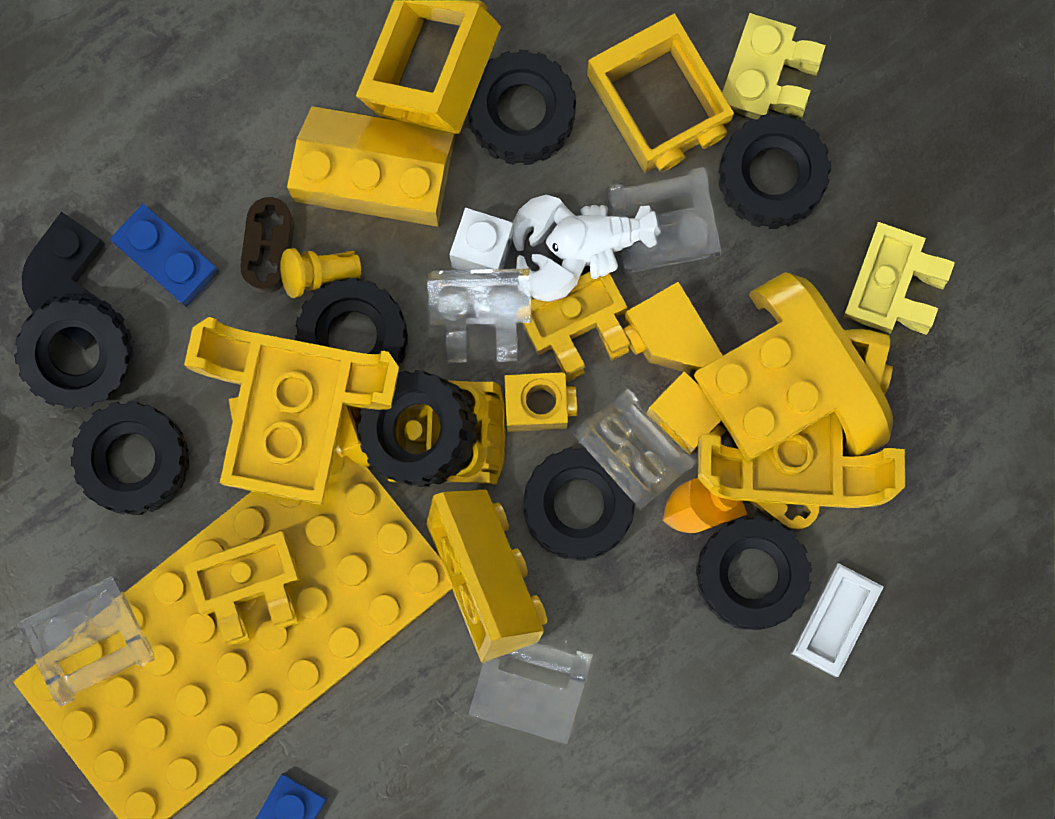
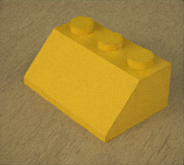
[287,106,456,227]
[426,490,547,663]

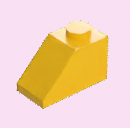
[623,282,723,375]

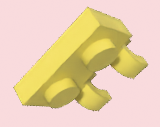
[722,13,826,120]
[843,222,955,335]

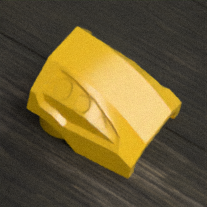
[388,380,506,485]

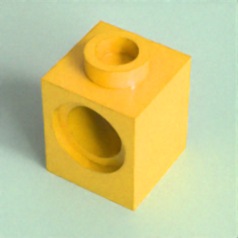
[646,371,727,455]
[504,372,577,432]

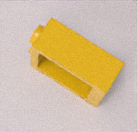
[356,0,502,134]
[587,13,734,174]

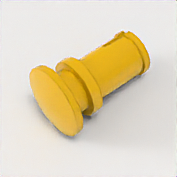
[280,248,361,298]

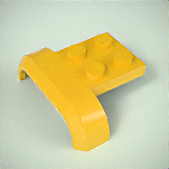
[694,272,893,462]
[184,317,399,505]
[698,412,905,508]

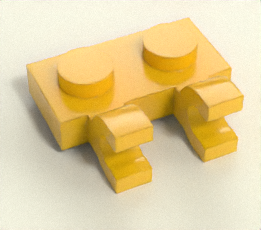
[516,272,630,383]
[184,531,301,646]

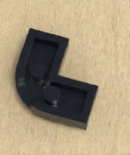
[22,211,115,350]

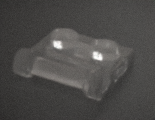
[607,167,721,274]
[573,389,695,510]
[18,576,155,707]
[468,643,592,744]

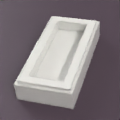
[790,563,883,677]

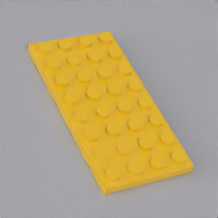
[13,450,452,819]

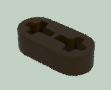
[240,197,294,294]

